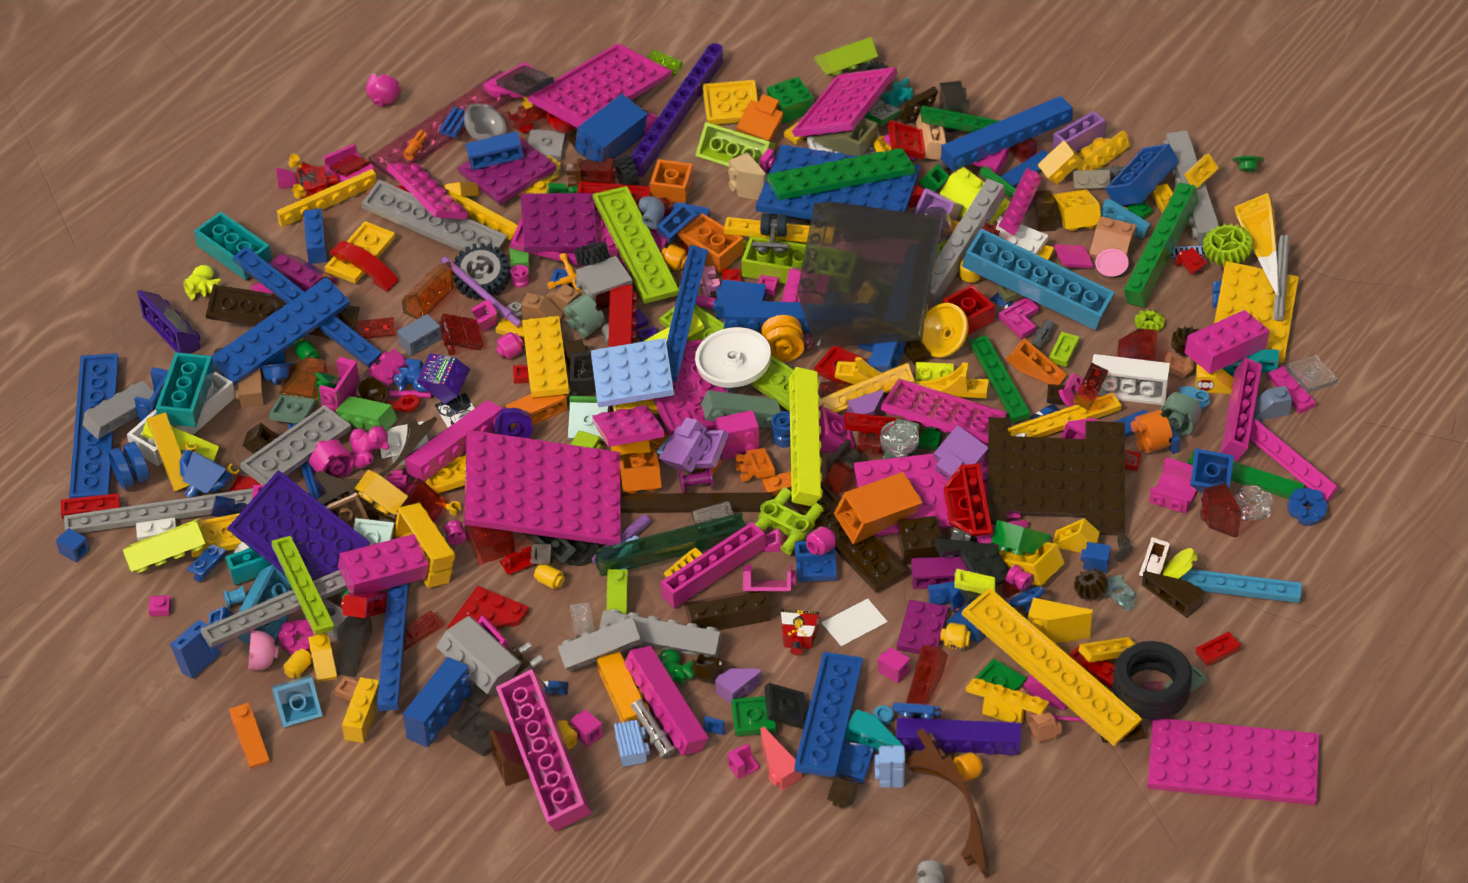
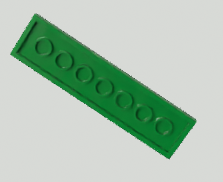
[767,149,915,200]

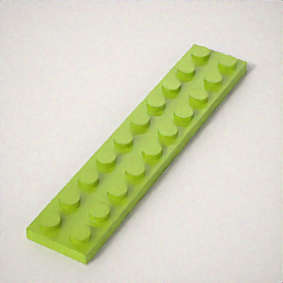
[659,305,794,411]

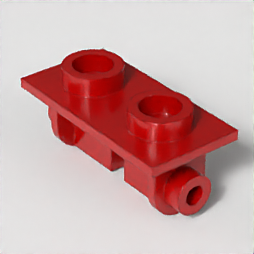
[499,544,534,575]

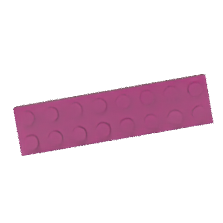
[496,669,593,831]

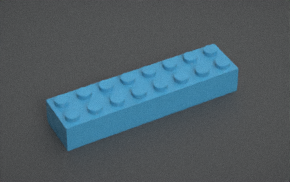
[962,228,1115,330]

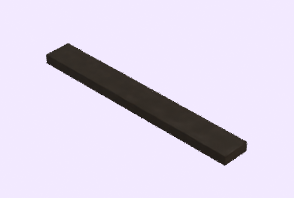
[620,492,772,513]

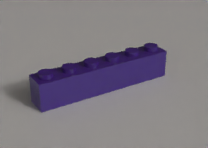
[896,718,1021,755]

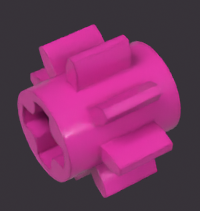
[387,470,408,491]

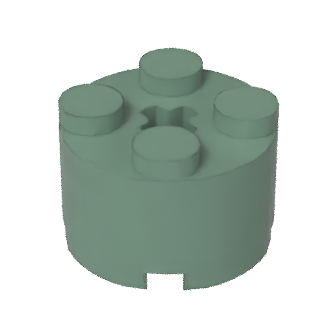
[563,294,606,339]
[1160,392,1201,438]

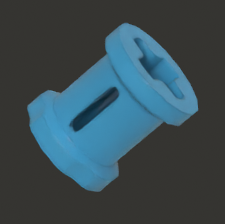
[223,586,246,608]

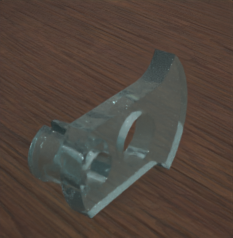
[1103,575,1136,610]

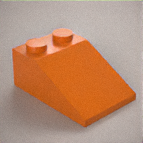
[678,213,744,273]
[619,447,661,493]

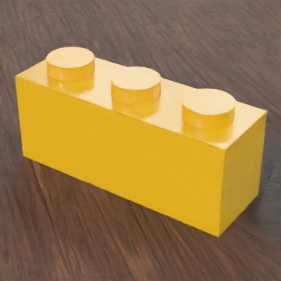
[342,677,379,743]

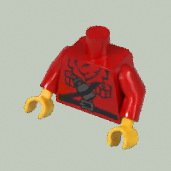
[289,154,339,200]

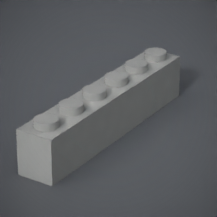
[599,609,723,658]

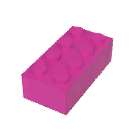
[1185,310,1270,374]
[338,534,429,593]

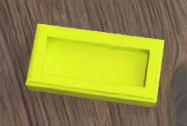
[954,569,995,594]

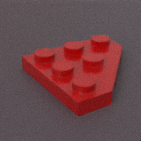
[447,585,529,630]

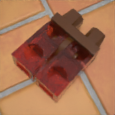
[566,158,616,187]

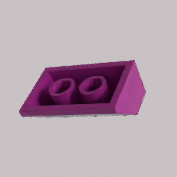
[269,253,337,292]

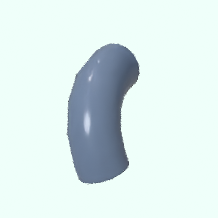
[639,196,665,229]

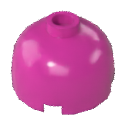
[366,74,402,106]

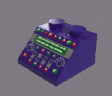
[416,353,470,404]

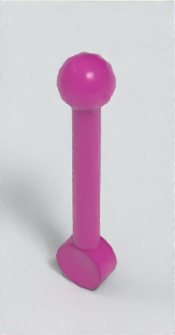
[1052,714,1089,725]

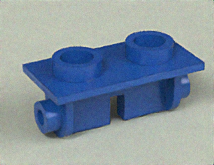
[187,544,226,582]

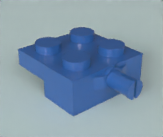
[795,541,837,582]

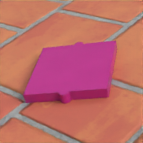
[1054,244,1093,268]

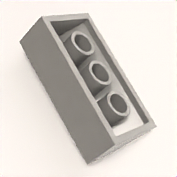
[436,616,522,695]

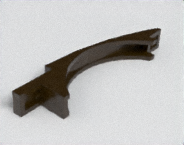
[313,416,438,506]

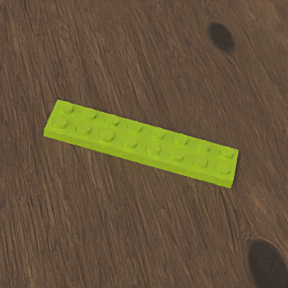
[593,186,679,304]

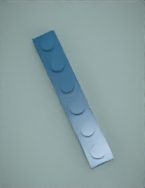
[1181,569,1302,603]

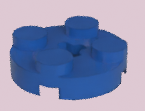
[1287,488,1327,526]

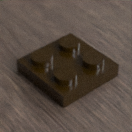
[899,86,938,124]

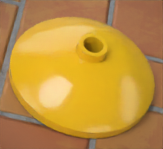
[918,303,968,358]

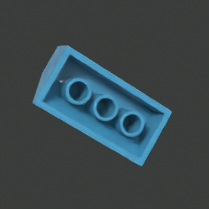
[237,565,293,643]

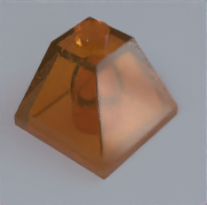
[279,357,327,399]

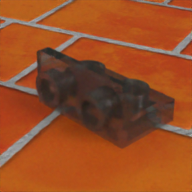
[826,439,868,485]

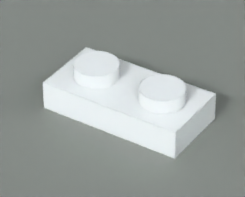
[136,517,176,541]

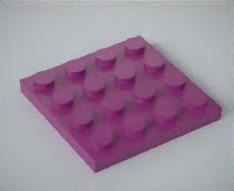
[457,137,557,205]
[521,193,597,252]

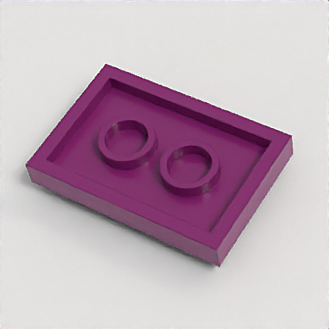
[897,600,948,657]

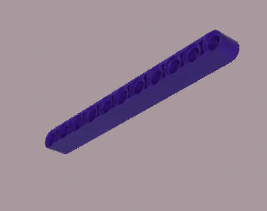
[630,43,723,177]

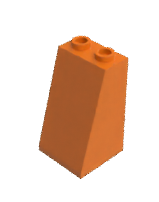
[834,472,922,545]

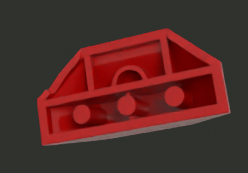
[943,463,993,536]

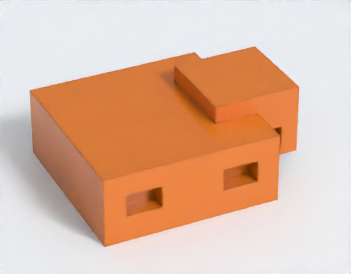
[736,94,783,142]

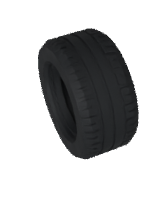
[1113,641,1192,720]

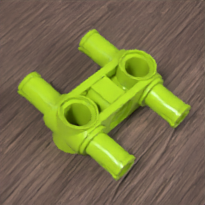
[755,487,824,555]

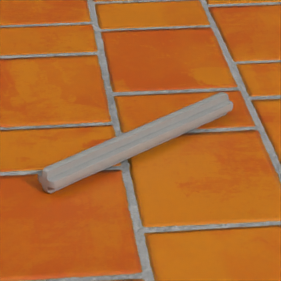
[1273,235,1290,321]

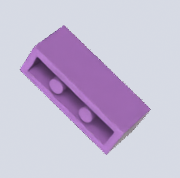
[1053,111,1106,152]

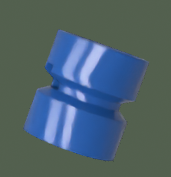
[772,411,791,448]

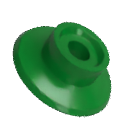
[1232,156,1265,172]

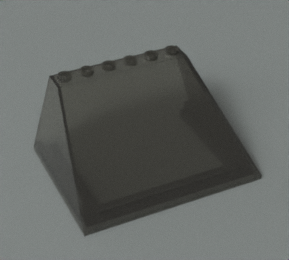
[797,202,942,348]

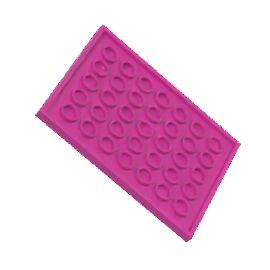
[464,430,621,546]

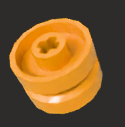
[762,315,804,362]

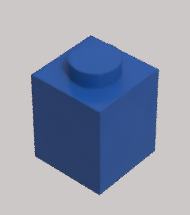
[56,528,90,563]
[1080,542,1111,573]

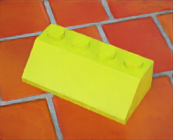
[940,167,1010,230]
[123,518,207,573]

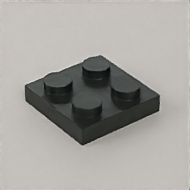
[764,682,806,729]

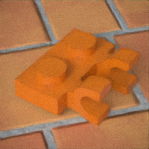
[734,448,775,482]

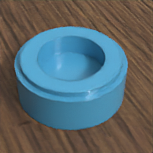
[873,705,894,726]

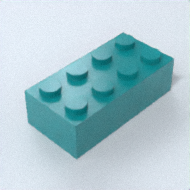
[194,212,272,280]
[156,352,215,427]

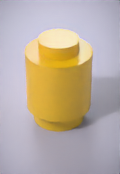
[534,564,565,590]
[283,649,312,679]

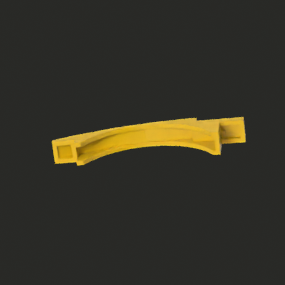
[835,357,989,398]

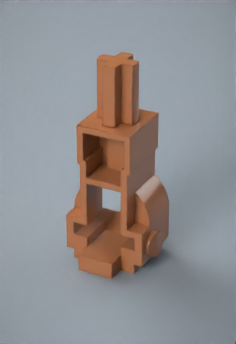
[1020,688,1062,743]

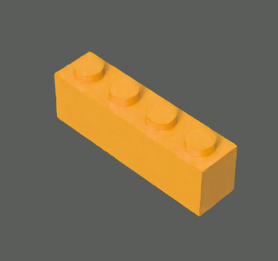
[597,651,650,726]

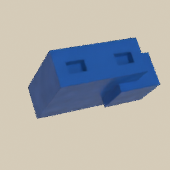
[170,620,228,679]

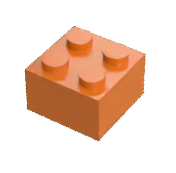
[650,159,694,203]

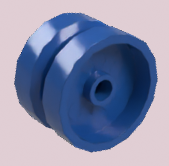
[108,441,150,490]

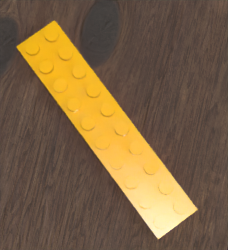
[962,587,1142,746]

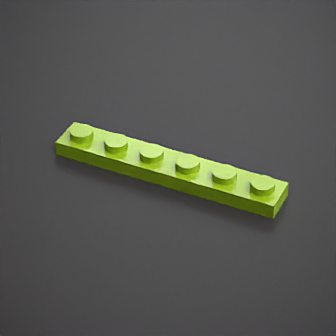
[272,536,334,635]

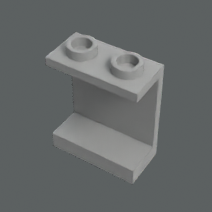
[574,256,632,303]

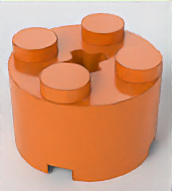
[1131,410,1172,453]

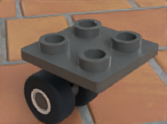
[752,213,791,253]

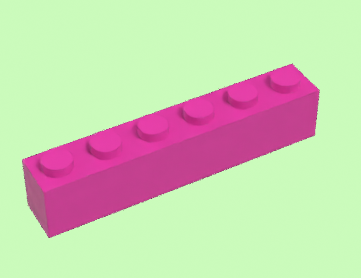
[1220,357,1262,461]
[405,400,503,482]
[660,522,765,609]
[624,646,708,756]

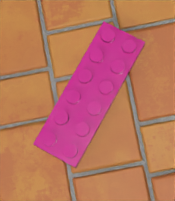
[387,162,468,220]

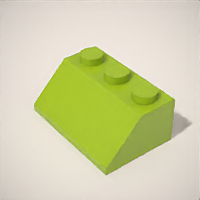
[814,37,878,76]

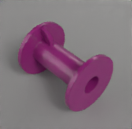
[678,468,713,493]

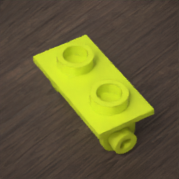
[915,362,954,380]

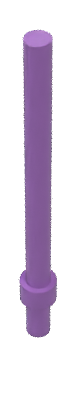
[441,256,522,328]

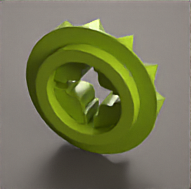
[1135,309,1165,333]

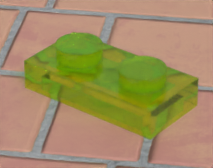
[646,49,683,76]

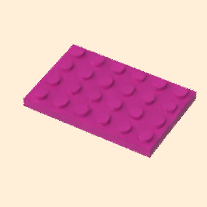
[792,67,898,137]
[653,340,728,436]
[881,378,1007,445]

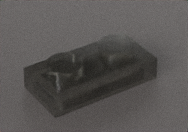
[691,501,735,531]

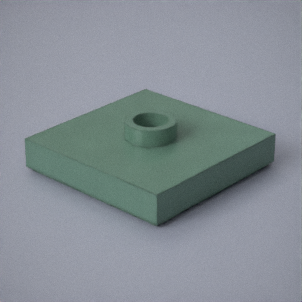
[269,395,317,424]

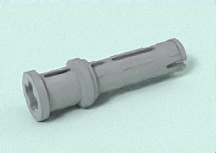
[631,699,676,759]

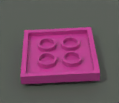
[592,405,664,447]

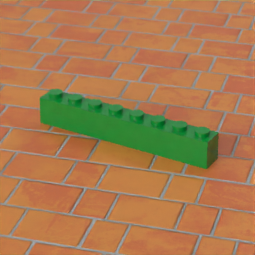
[1124,182,1198,307]

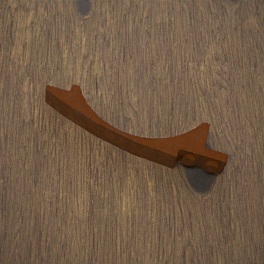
[905,728,989,878]

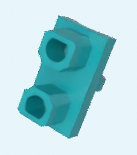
[882,78,914,108]

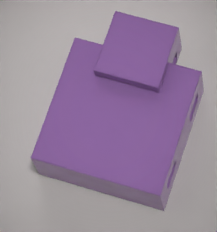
[659,417,710,473]
[933,425,989,480]

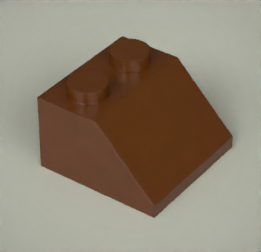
[489,730,529,786]

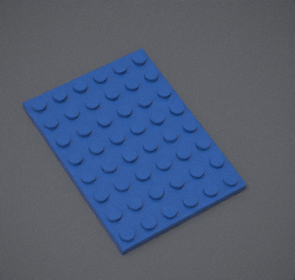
[756,145,921,233]

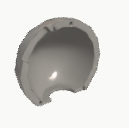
[464,103,506,141]

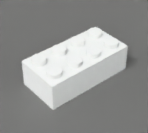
[1089,354,1170,405]

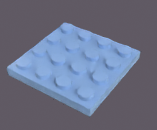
[591,338,674,408]

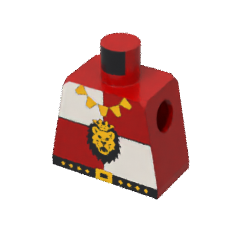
[781,609,819,655]

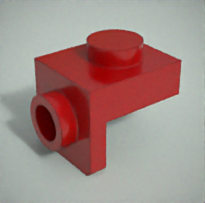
[1175,247,1207,275]

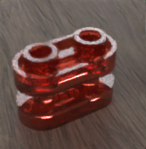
[857,432,888,455]

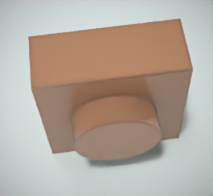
[334,676,358,702]

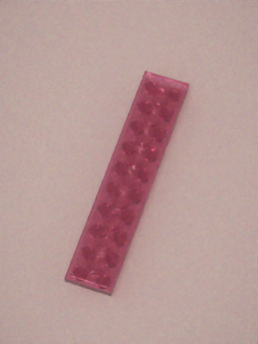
[369,70,515,180]

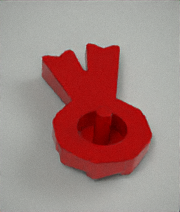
[385,394,420,413]

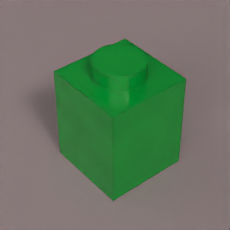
[919,164,950,191]

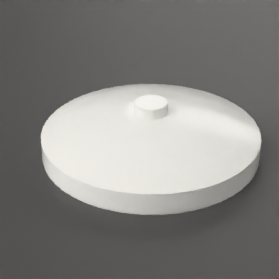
[695,327,771,388]

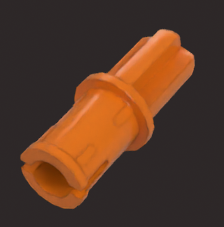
[403,130,427,160]

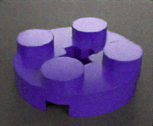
[494,408,533,438]

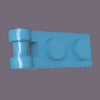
[1100,199,1150,239]

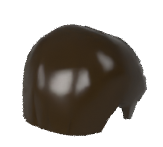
[357,376,390,403]
[692,654,726,683]

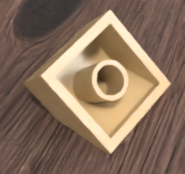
[728,153,766,200]

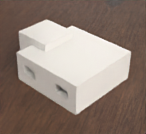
[380,421,428,465]

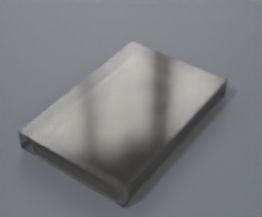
[496,65,554,97]

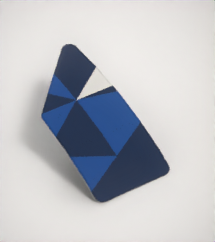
[989,292,1013,309]
[1030,404,1060,419]
[542,681,568,695]

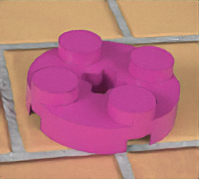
[279,619,315,655]

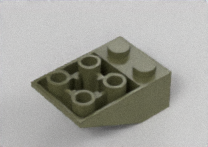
[813,118,878,156]

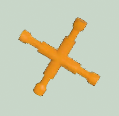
[547,253,583,296]

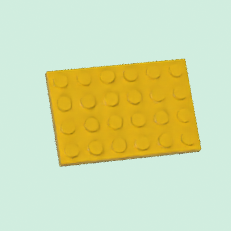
[1214,261,1299,363]

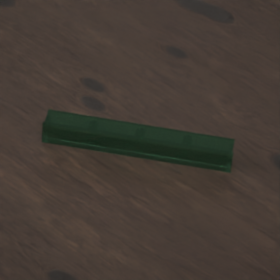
[594,512,747,577]

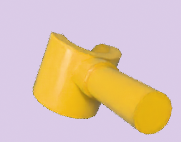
[435,501,461,516]

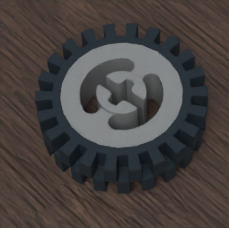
[452,243,510,300]

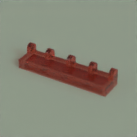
[505,105,547,129]

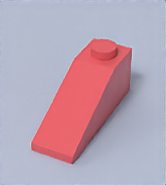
[760,727,802,791]

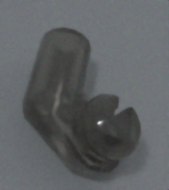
[1115,535,1133,563]

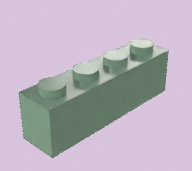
[701,390,781,428]

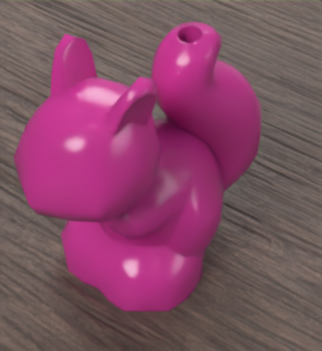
[350,426,389,469]

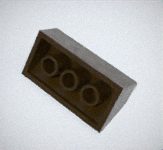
[684,591,770,631]

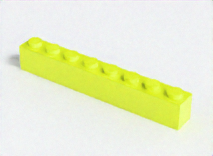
[789,367,823,506]

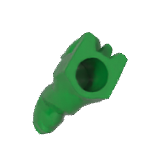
[658,649,694,685]

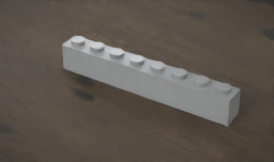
[1163,131,1219,246]
[920,179,1005,306]

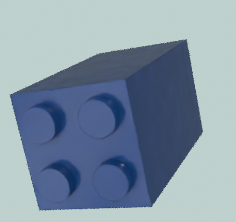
[575,93,647,170]

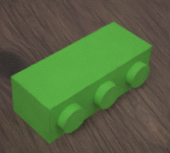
[336,396,397,431]

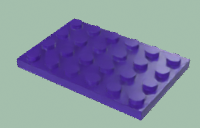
[227,470,370,581]

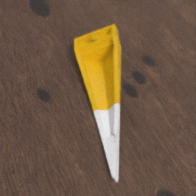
[1234,193,1279,296]

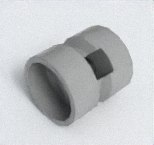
[917,860,944,883]

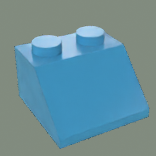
[270,675,323,728]

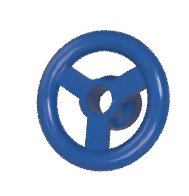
[1009,586,1046,612]

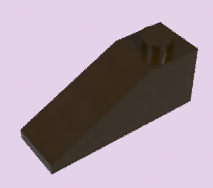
[1033,190,1057,232]
[1142,571,1204,618]

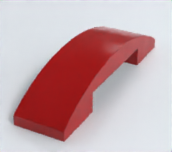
[330,241,399,292]

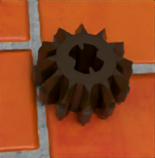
[1171,325,1199,356]
[1074,568,1108,601]

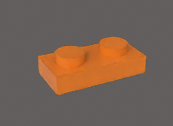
[762,471,791,496]

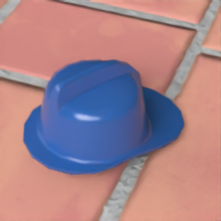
[260,362,294,385]

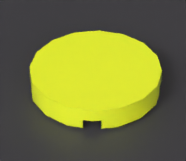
[1162,548,1198,579]

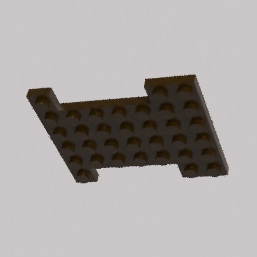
[987,417,1125,536]

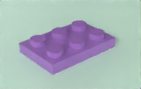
[674,430,729,469]

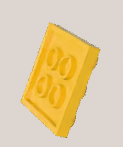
[703,80,758,124]

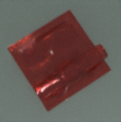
[440,313,484,355]

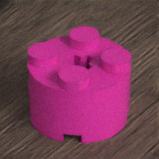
[309,439,355,478]

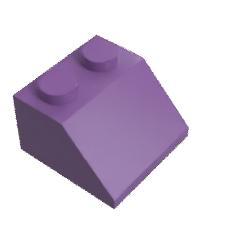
[910,188,963,234]

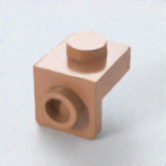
[1164,352,1195,379]

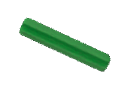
[980,166,1016,198]

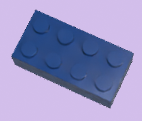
[1105,143,1179,206]
[403,657,472,748]

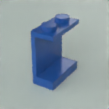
[134,367,168,423]

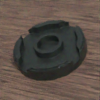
[565,539,599,566]

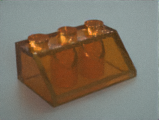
[402,261,454,320]

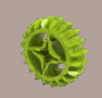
[1203,223,1253,267]

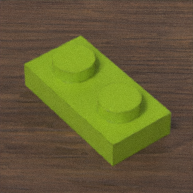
[1049,332,1079,367]

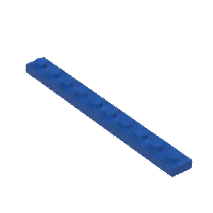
[666,245,708,382]
[233,246,381,368]
[377,583,410,711]

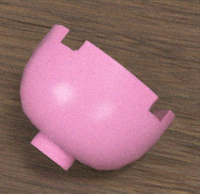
[248,630,278,671]

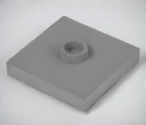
[528,129,566,160]

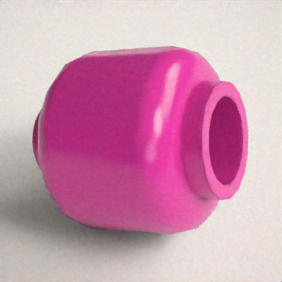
[495,332,524,360]
[806,527,836,556]

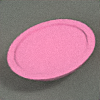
[1095,249,1129,276]

